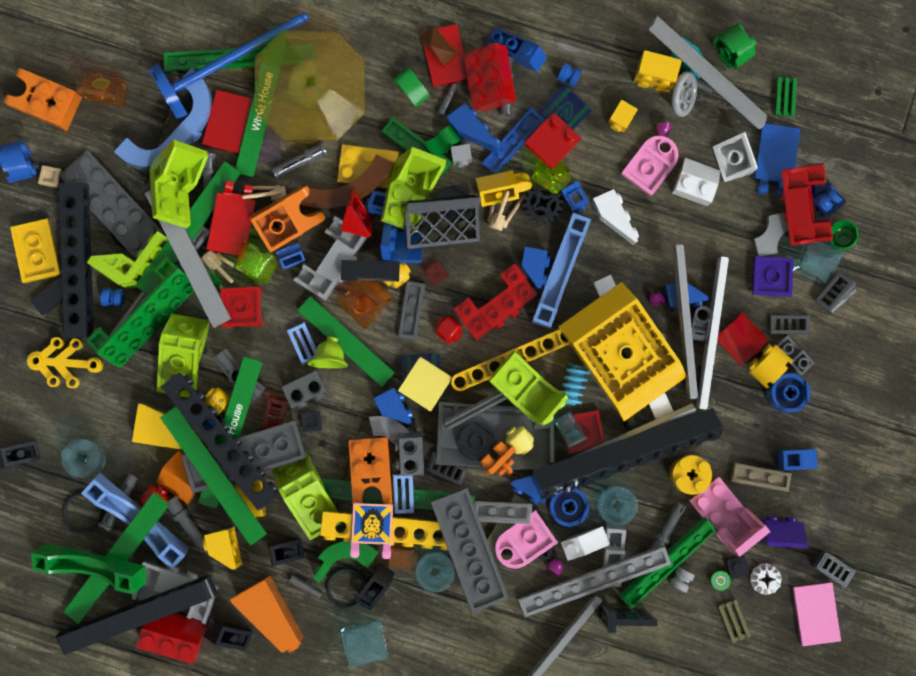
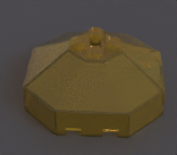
[255,31,365,143]

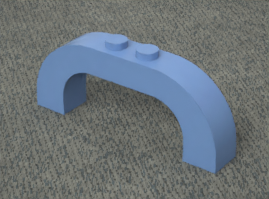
[114,68,213,170]

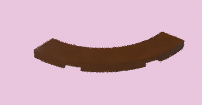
[300,154,394,208]

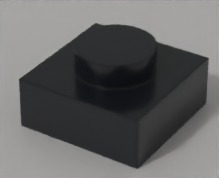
[301,411,322,432]
[725,556,750,579]

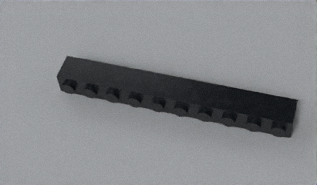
[532,408,723,500]

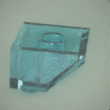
[793,242,844,286]
[340,620,388,667]

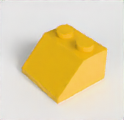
[203,527,243,570]

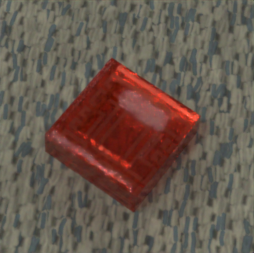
[423,260,450,287]

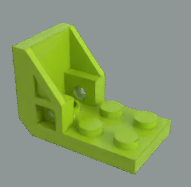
[150,139,208,229]
[381,147,446,233]
[87,231,168,289]
[157,314,210,397]
[272,451,343,540]

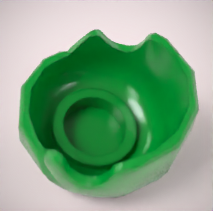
[829,219,859,251]

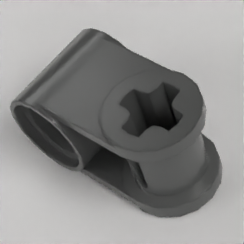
[691,306,712,344]

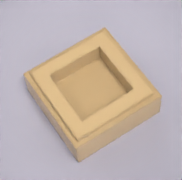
[38,165,62,188]

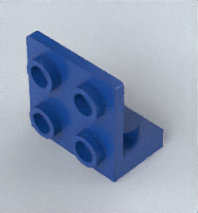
[381,222,424,263]

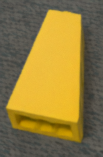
[132,404,208,449]

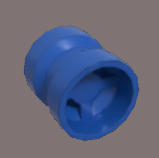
[557,63,582,88]
[815,185,843,212]
[100,287,125,308]

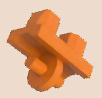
[479,441,516,476]

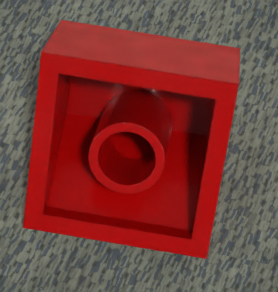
[524,113,582,170]

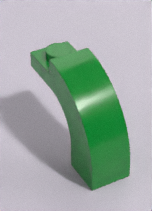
[313,540,380,583]

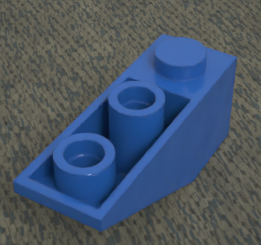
[486,28,547,73]
[447,103,500,154]

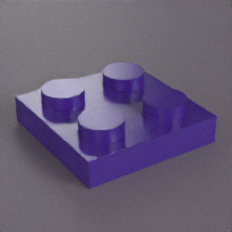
[752,256,794,297]

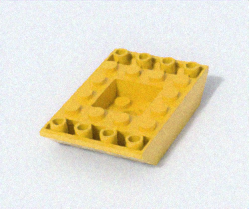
[558,282,687,421]

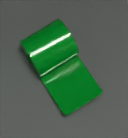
[393,67,430,107]
[423,125,462,157]

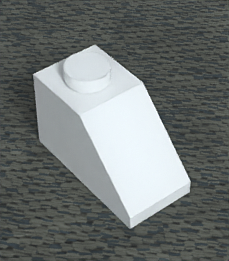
[561,526,610,561]

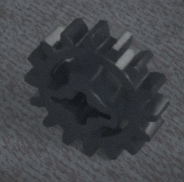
[522,183,564,225]

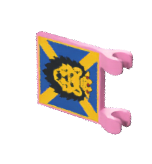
[350,503,393,559]

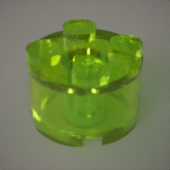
[233,243,278,286]

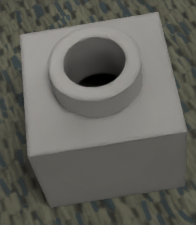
[451,144,472,167]

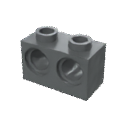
[282,370,328,410]
[395,432,424,476]

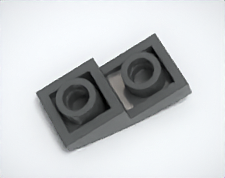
[775,334,815,376]

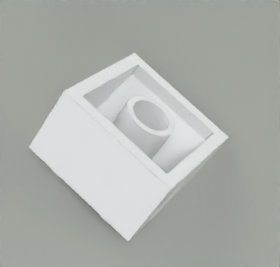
[672,158,721,206]

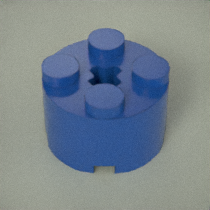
[0,140,37,183]
[766,373,811,413]
[548,488,589,527]

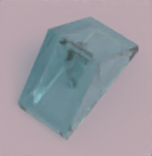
[554,412,587,448]

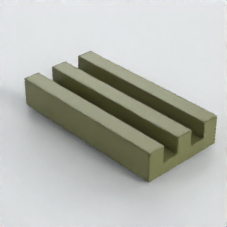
[717,599,751,643]

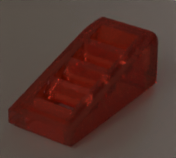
[262,395,288,431]

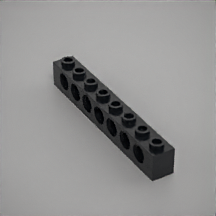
[57,182,94,338]
[161,372,278,511]

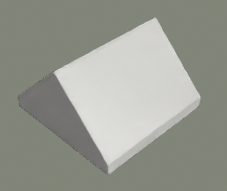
[713,132,758,182]

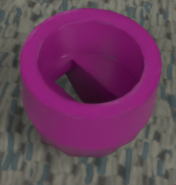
[656,123,671,136]
[649,290,665,306]
[546,559,563,576]

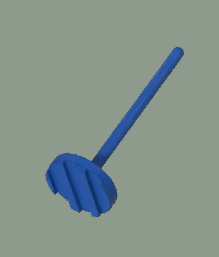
[148,13,309,119]

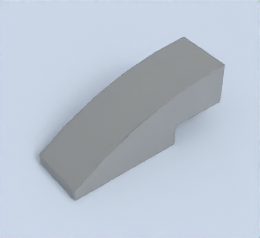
[602,522,626,587]

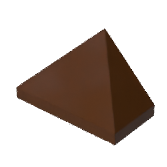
[419,26,458,67]

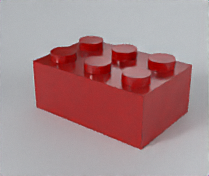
[463,43,516,112]

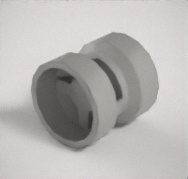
[669,567,695,593]

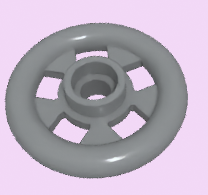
[672,71,697,117]

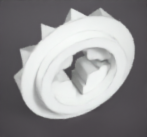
[750,563,782,595]

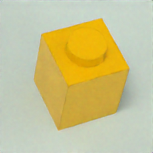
[608,100,638,133]

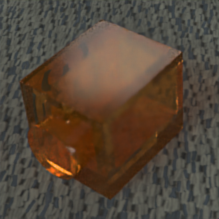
[389,546,418,571]

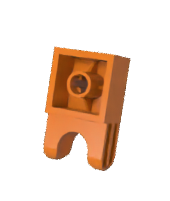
[3,68,82,131]
[249,185,325,253]
[349,437,393,505]

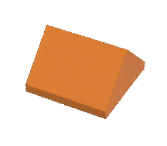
[156,451,196,504]

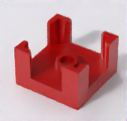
[220,287,264,329]

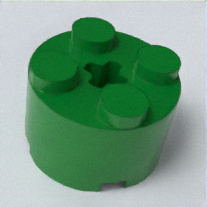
[713,23,757,70]

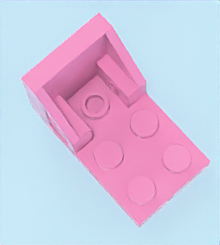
[688,477,771,557]

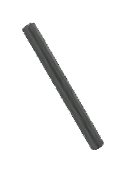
[443,370,545,430]

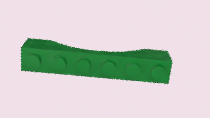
[31,543,146,594]

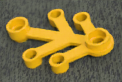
[27,337,104,389]

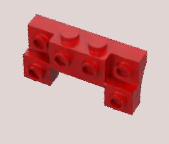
[782,163,833,246]
[453,264,537,341]

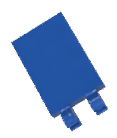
[753,123,800,197]

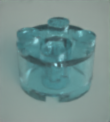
[61,439,107,478]
[596,485,638,526]
[416,551,455,593]

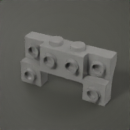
[294,216,367,301]
[132,561,219,624]

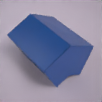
[276,243,306,269]

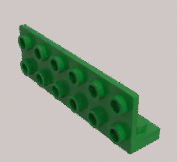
[86,256,194,368]

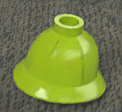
[308,337,348,369]

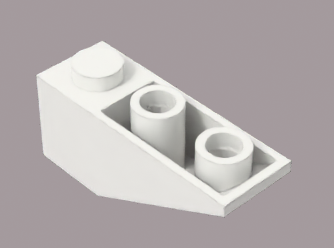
[591,189,639,245]

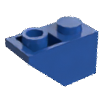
[521,247,550,290]
[663,283,708,311]
[374,388,414,424]
[777,449,818,470]
[510,475,548,505]

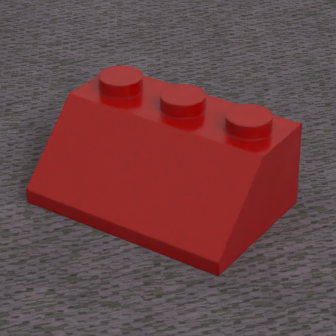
[136,613,209,664]

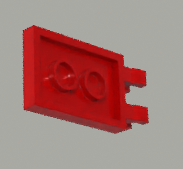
[206,180,256,257]

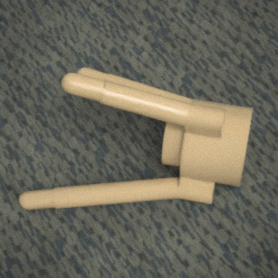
[242,185,287,214]
[487,191,525,231]
[201,250,246,289]

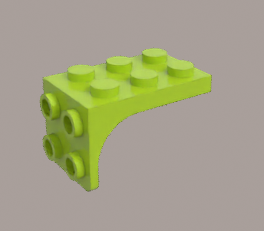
[488,351,569,426]

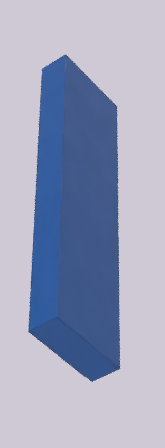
[481,107,545,174]

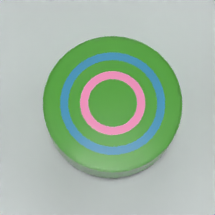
[710,570,731,591]

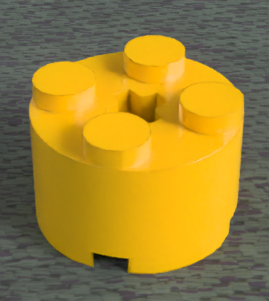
[748,343,793,388]
[669,455,712,495]

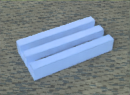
[287,323,316,365]
[393,474,414,514]

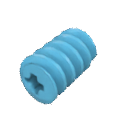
[561,363,590,405]

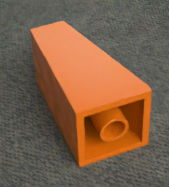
[230,575,304,653]

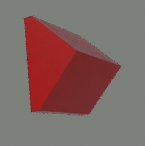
[341,189,373,238]
[717,312,768,366]

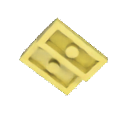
[398,357,453,412]

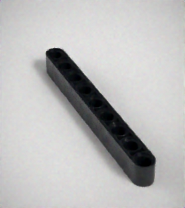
[55,575,218,655]

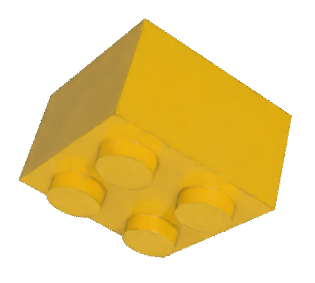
[633,50,682,93]

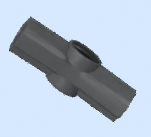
[213,348,266,401]

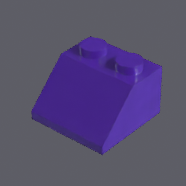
[759,516,808,548]

